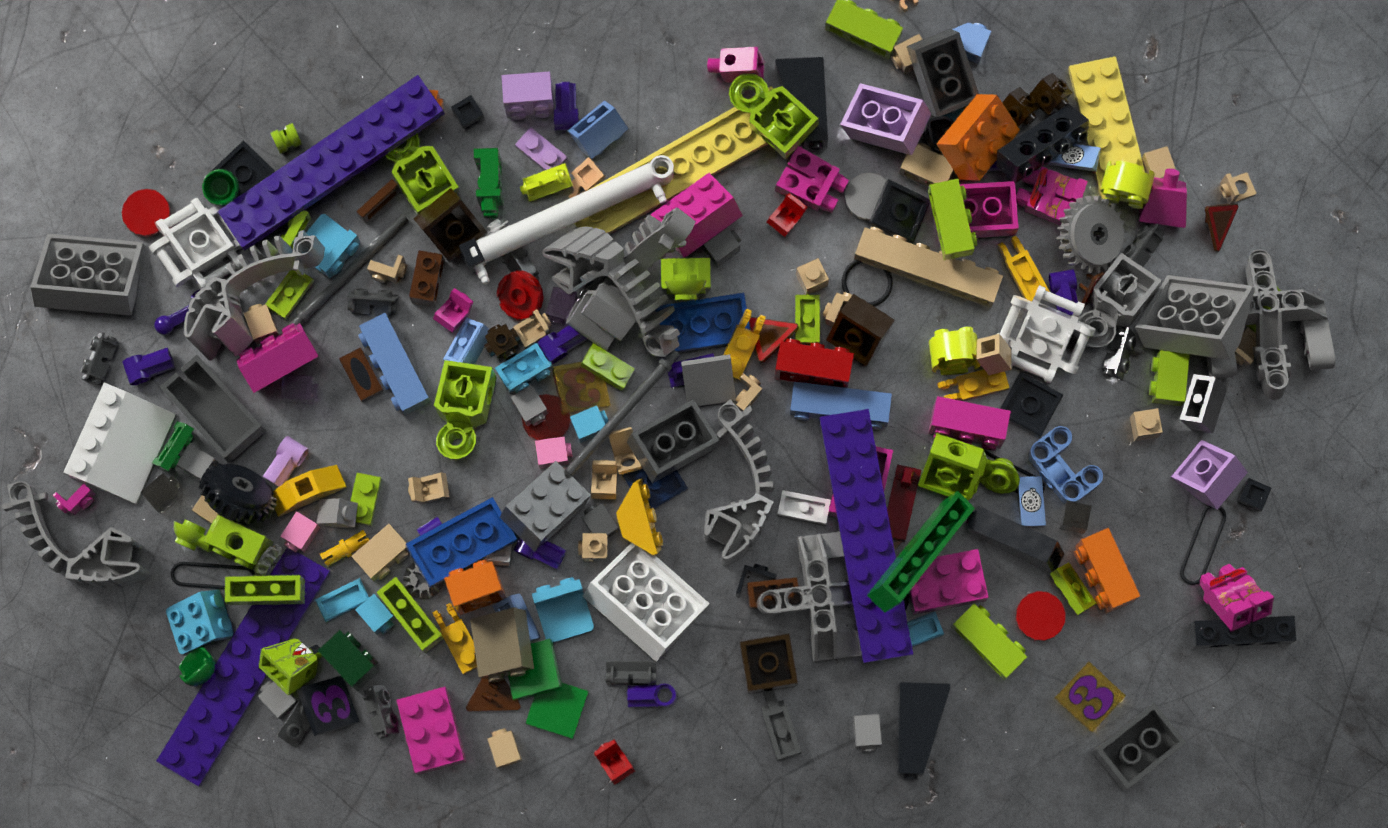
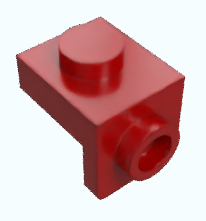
[766,193,807,237]
[594,739,635,785]

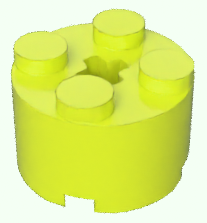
[1100,161,1155,209]
[928,327,981,375]

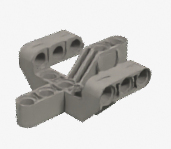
[1206,249,1335,400]
[757,532,862,662]

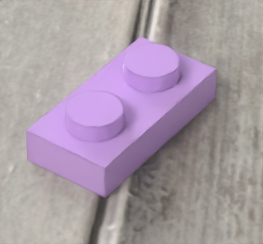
[515,127,567,171]

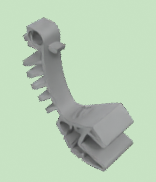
[566,207,696,350]
[542,226,680,357]
[184,230,325,361]
[704,399,775,566]
[1,481,150,588]

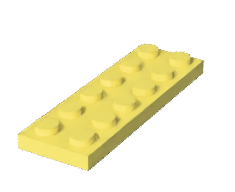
[1068,56,1145,203]

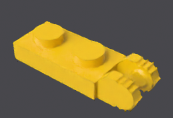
[997,236,1050,301]
[723,309,766,380]
[937,369,1010,401]
[432,603,477,675]

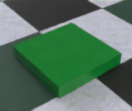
[508,639,562,701]
[525,682,589,739]

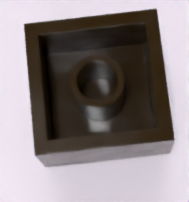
[413,188,487,263]
[826,294,895,366]
[740,634,798,694]

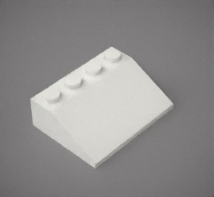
[63,383,177,504]
[583,543,710,662]

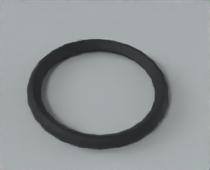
[841,260,893,306]

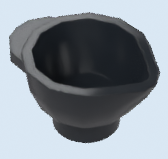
[923,116,954,151]

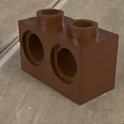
[409,250,445,308]
[747,577,800,609]

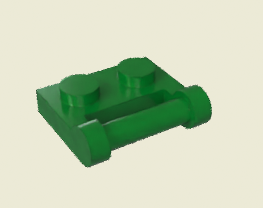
[152,421,194,471]

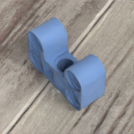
[1028,426,1103,505]

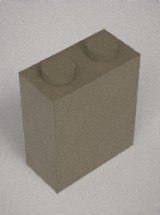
[470,608,534,682]

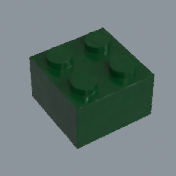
[317,630,379,691]

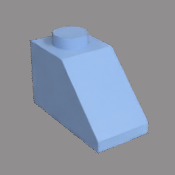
[953,22,991,64]

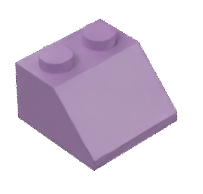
[1171,440,1248,510]

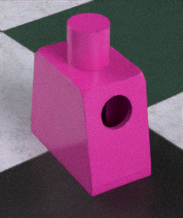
[707,47,765,83]
[1139,168,1187,228]

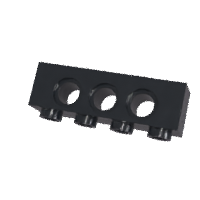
[996,104,1089,183]
[1189,616,1297,649]

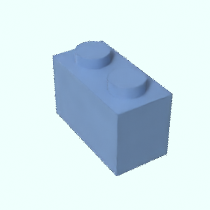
[568,100,628,159]

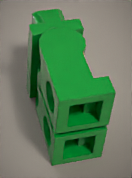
[474,148,504,218]

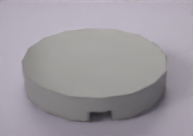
[845,173,886,221]

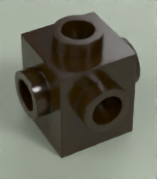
[1030,73,1073,115]
[1002,87,1040,128]
[484,324,521,362]

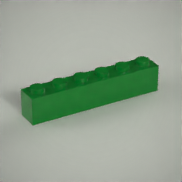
[867,491,975,613]

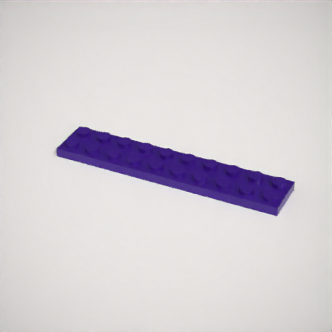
[218,75,445,251]
[819,409,913,663]
[156,548,331,787]

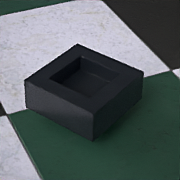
[451,95,484,129]
[1238,478,1272,512]

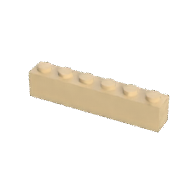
[854,227,1003,308]

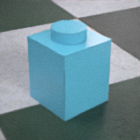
[570,405,609,443]
[355,594,396,635]

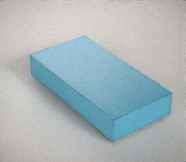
[315,578,369,623]
[908,611,944,647]

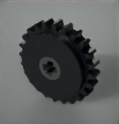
[199,463,277,524]

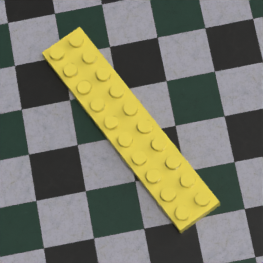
[574,86,773,235]

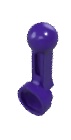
[154,289,200,335]

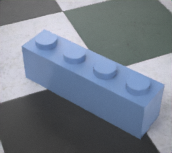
[358,313,431,415]
[790,382,892,430]

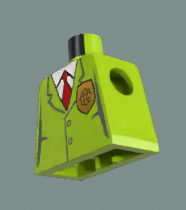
[259,639,323,695]

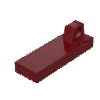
[887,464,921,542]

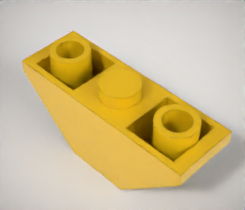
[272,465,347,517]
[616,479,663,555]

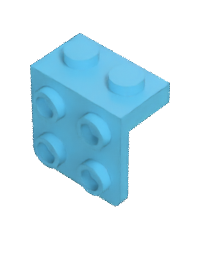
[306,214,361,279]
[495,343,552,393]
[532,577,594,643]
[166,589,234,654]

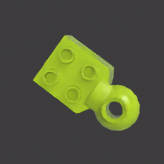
[729,73,819,160]
[385,134,459,215]
[661,258,711,300]
[434,360,497,459]
[918,433,1020,500]
[174,515,274,570]

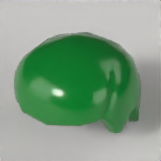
[202,169,239,206]
[179,647,216,687]

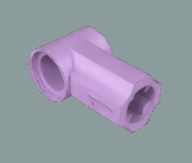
[263,436,309,487]

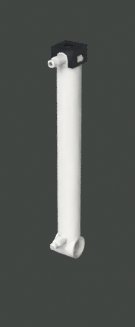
[459,155,674,284]

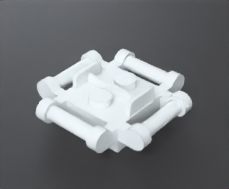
[149,198,243,290]
[997,285,1096,384]

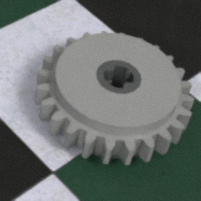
[1057,196,1127,273]

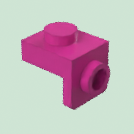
[433,288,473,333]
[53,484,96,515]

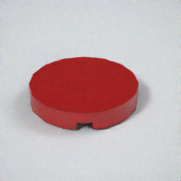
[122,189,171,237]
[497,271,544,319]
[1015,591,1066,641]

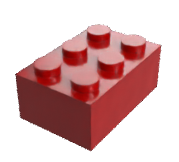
[775,339,854,388]

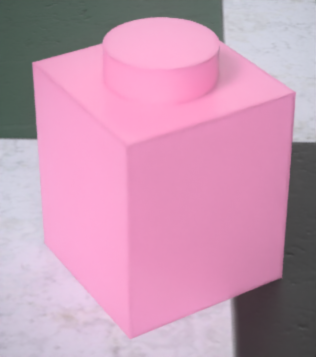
[535,437,573,469]
[280,511,320,553]

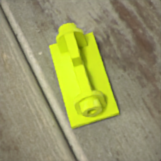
[520,163,573,202]

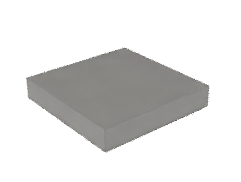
[681,355,736,406]

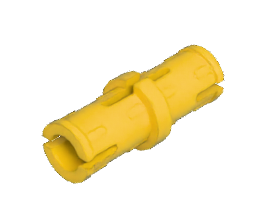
[320,529,369,567]

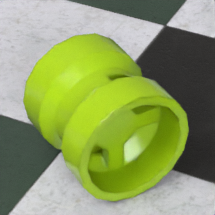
[270,123,302,154]

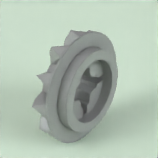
[255,544,283,576]
[403,562,443,599]

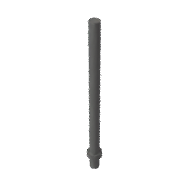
[288,214,409,325]
[565,350,680,476]

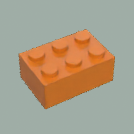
[937,94,1020,181]
[1074,527,1140,614]
[444,560,507,616]

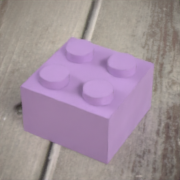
[502,72,554,120]

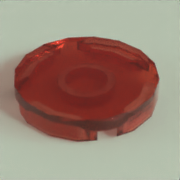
[522,394,570,441]

